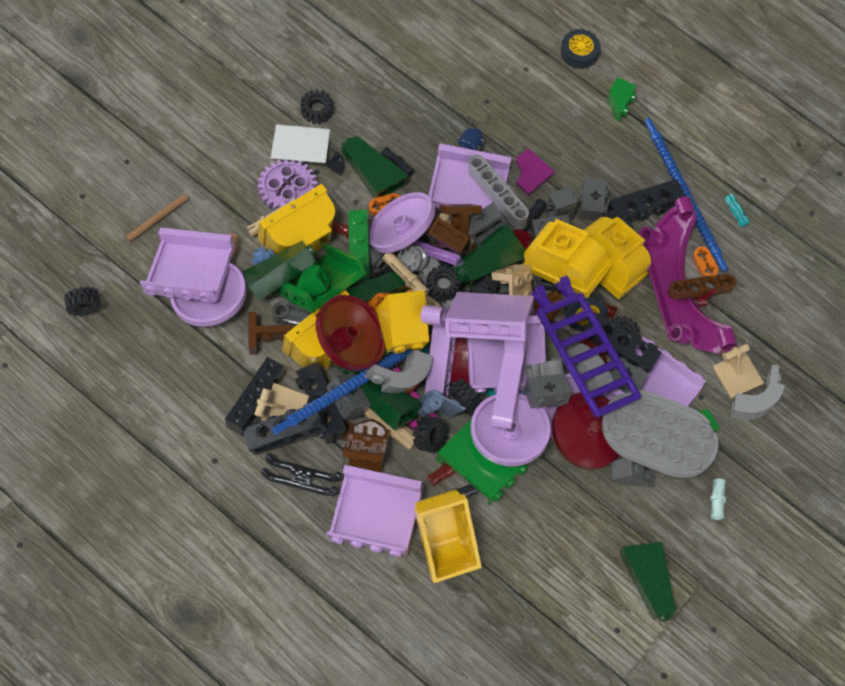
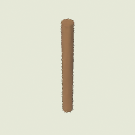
[125,193,189,242]

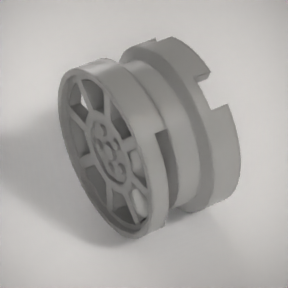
[398,245,428,272]

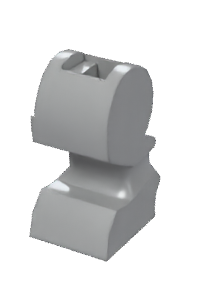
[525,360,564,378]

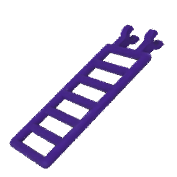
[531,275,641,417]

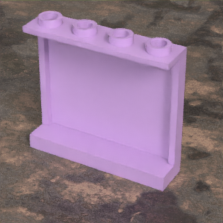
[429,143,511,217]
[140,227,236,302]
[445,292,534,341]
[467,315,546,393]
[607,337,706,406]
[326,465,424,557]

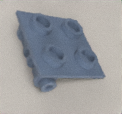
[417,390,466,418]

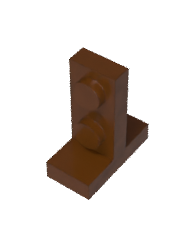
[440,204,482,251]
[427,217,470,255]
[248,312,295,355]

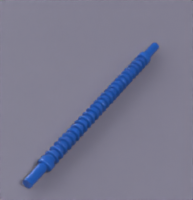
[644,118,728,272]
[272,349,413,435]

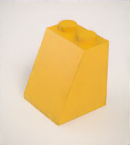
[376,290,429,354]

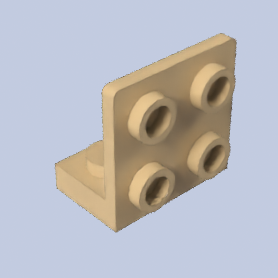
[492,263,533,296]

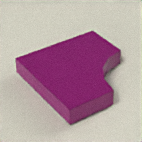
[515,148,555,196]

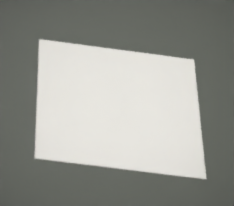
[270,125,330,163]

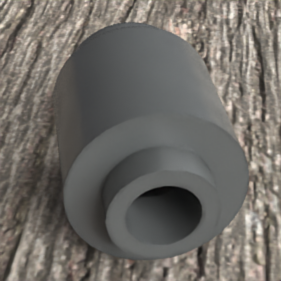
[368,245,385,270]

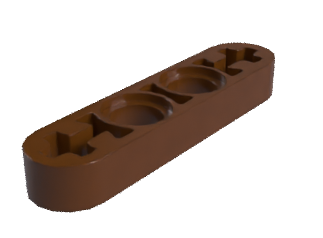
[667,274,737,300]

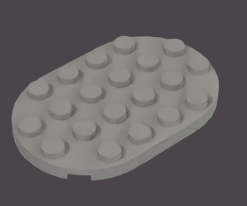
[602,390,718,478]

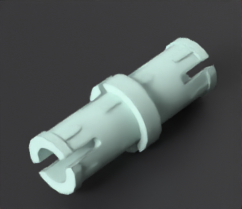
[710,478,726,520]

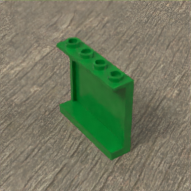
[275,243,366,313]
[436,418,541,506]

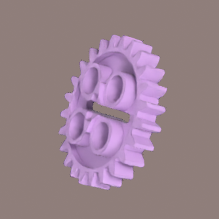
[257,159,318,211]

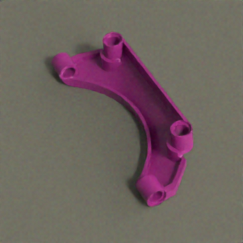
[638,197,738,355]

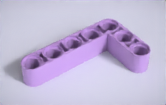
[421,305,456,398]
[491,326,527,429]

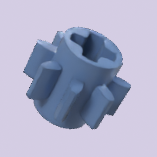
[251,246,275,265]

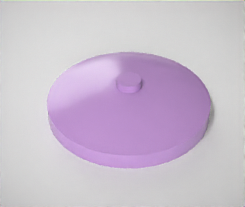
[368,192,435,253]
[170,263,247,327]
[471,393,551,466]

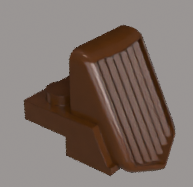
[343,419,390,472]

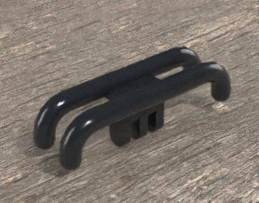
[261,453,342,496]

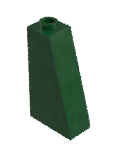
[341,135,408,198]
[452,225,526,283]
[243,240,316,301]
[346,271,411,304]
[354,370,422,431]
[620,542,676,622]

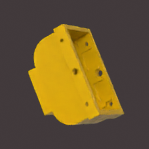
[258,184,335,254]
[584,216,651,300]
[523,219,613,298]
[282,290,349,370]
[414,490,482,583]

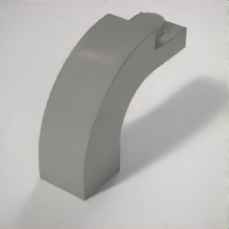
[551,342,614,391]
[365,350,433,393]
[730,364,785,420]

